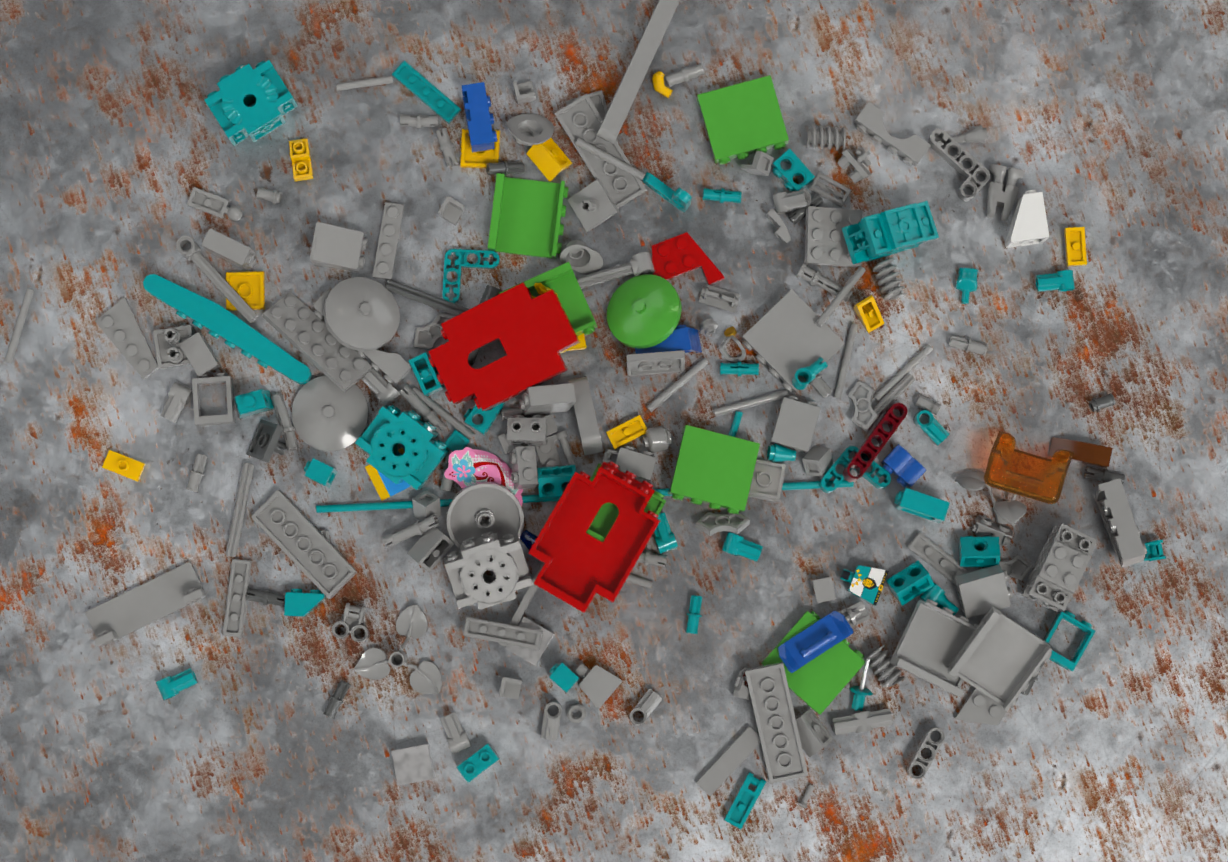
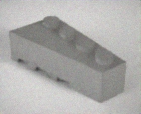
[1095,478,1147,568]

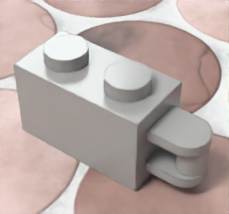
[602,445,657,481]

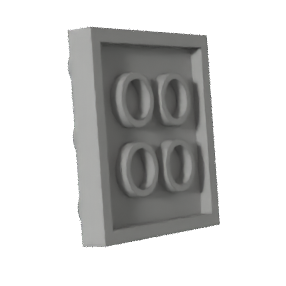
[805,206,862,268]

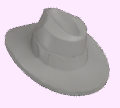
[506,113,554,146]

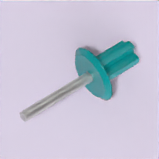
[849,658,873,711]

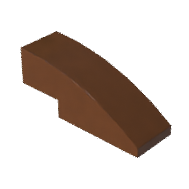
[1048,437,1113,468]

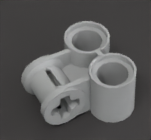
[332,603,370,642]

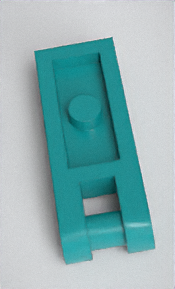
[724,772,766,829]

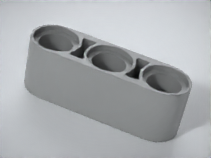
[907,727,945,779]

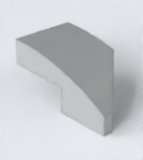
[766,208,791,244]

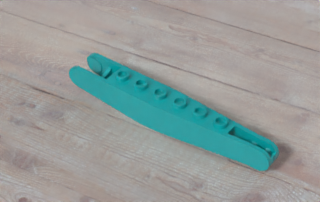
[143,274,312,384]

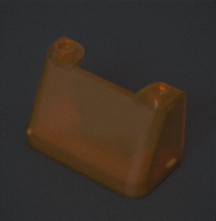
[984,431,1074,504]

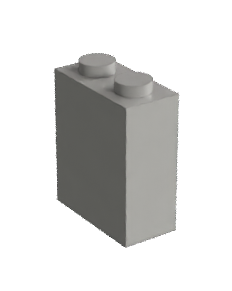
[201,228,257,271]
[519,383,576,416]
[770,395,821,453]
[954,564,1012,618]

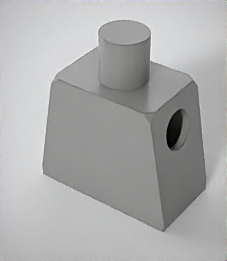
[575,663,622,709]

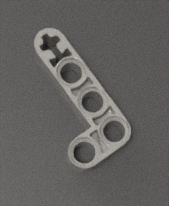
[928,129,990,201]
[568,376,603,456]

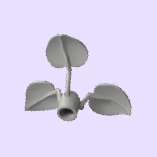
[955,470,1045,526]
[354,604,442,694]

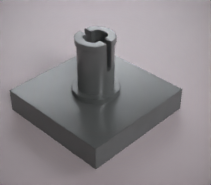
[246,419,287,463]

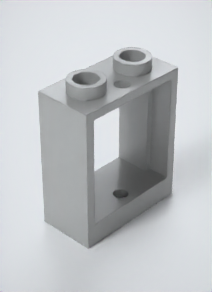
[192,373,236,426]

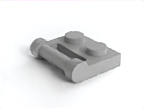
[535,431,579,468]

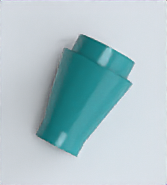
[767,443,796,462]

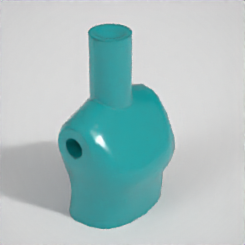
[956,268,978,304]

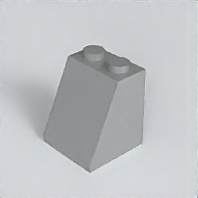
[310,222,368,273]

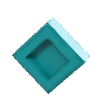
[445,429,470,451]

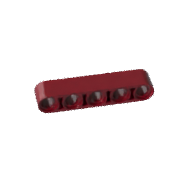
[843,403,907,483]

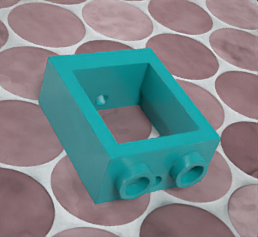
[894,488,950,523]
[1043,610,1095,671]

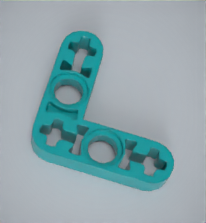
[641,172,692,213]
[442,249,500,304]
[819,446,891,493]

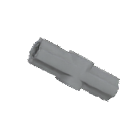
[832,709,893,735]

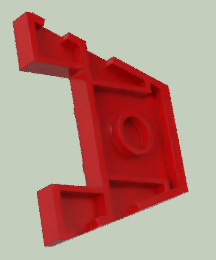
[652,232,725,285]

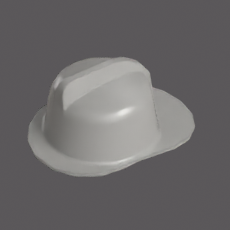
[560,240,603,274]

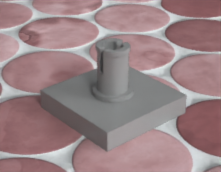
[568,179,619,232]

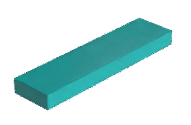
[392,60,461,124]

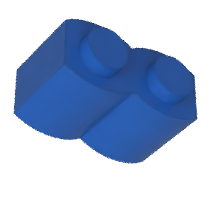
[881,444,926,488]

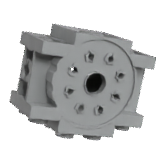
[1022,523,1098,612]
[444,532,533,610]

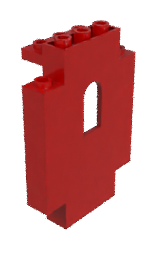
[428,282,580,411]
[528,461,660,613]

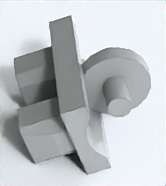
[837,149,871,183]
[839,601,870,627]

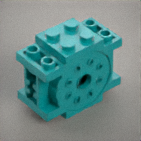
[204,60,298,146]
[841,201,939,265]
[355,404,449,490]

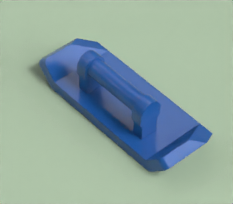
[778,610,854,673]

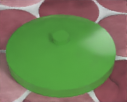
[607,275,682,349]

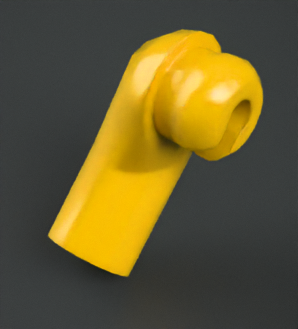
[652,71,673,99]

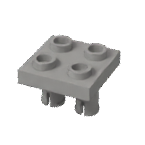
[153,325,193,369]

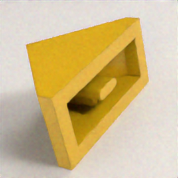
[853,295,885,333]

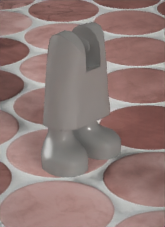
[987,164,1025,221]

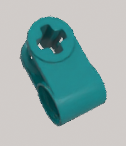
[1144,540,1166,561]

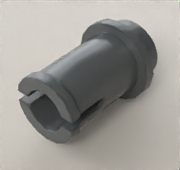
[1089,393,1115,412]

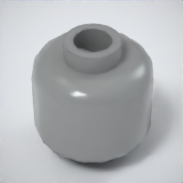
[642,426,672,453]

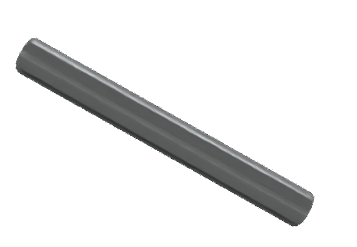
[385,280,469,316]

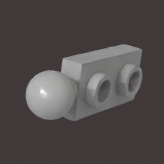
[187,187,243,221]

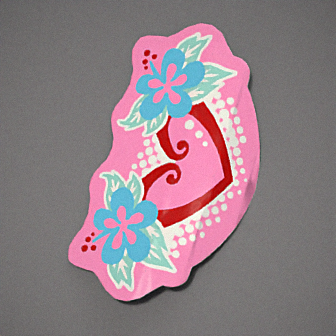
[444,447,523,506]

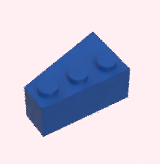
[462,82,497,152]
[635,325,702,354]

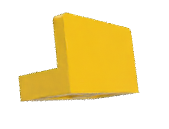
[526,138,572,181]

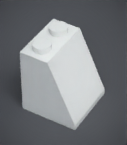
[1005,190,1049,248]

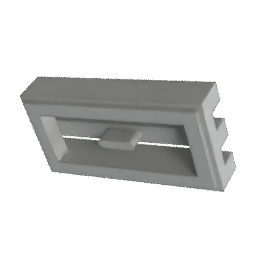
[809,172,851,207]

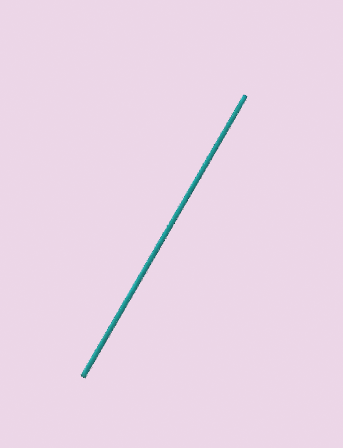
[316,480,854,513]

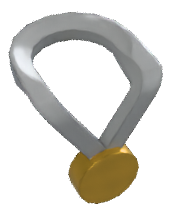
[719,327,746,363]

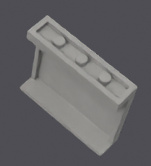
[742,289,845,393]
[889,599,978,698]
[948,606,1052,711]

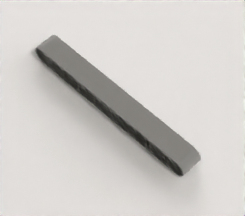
[596,0,680,144]

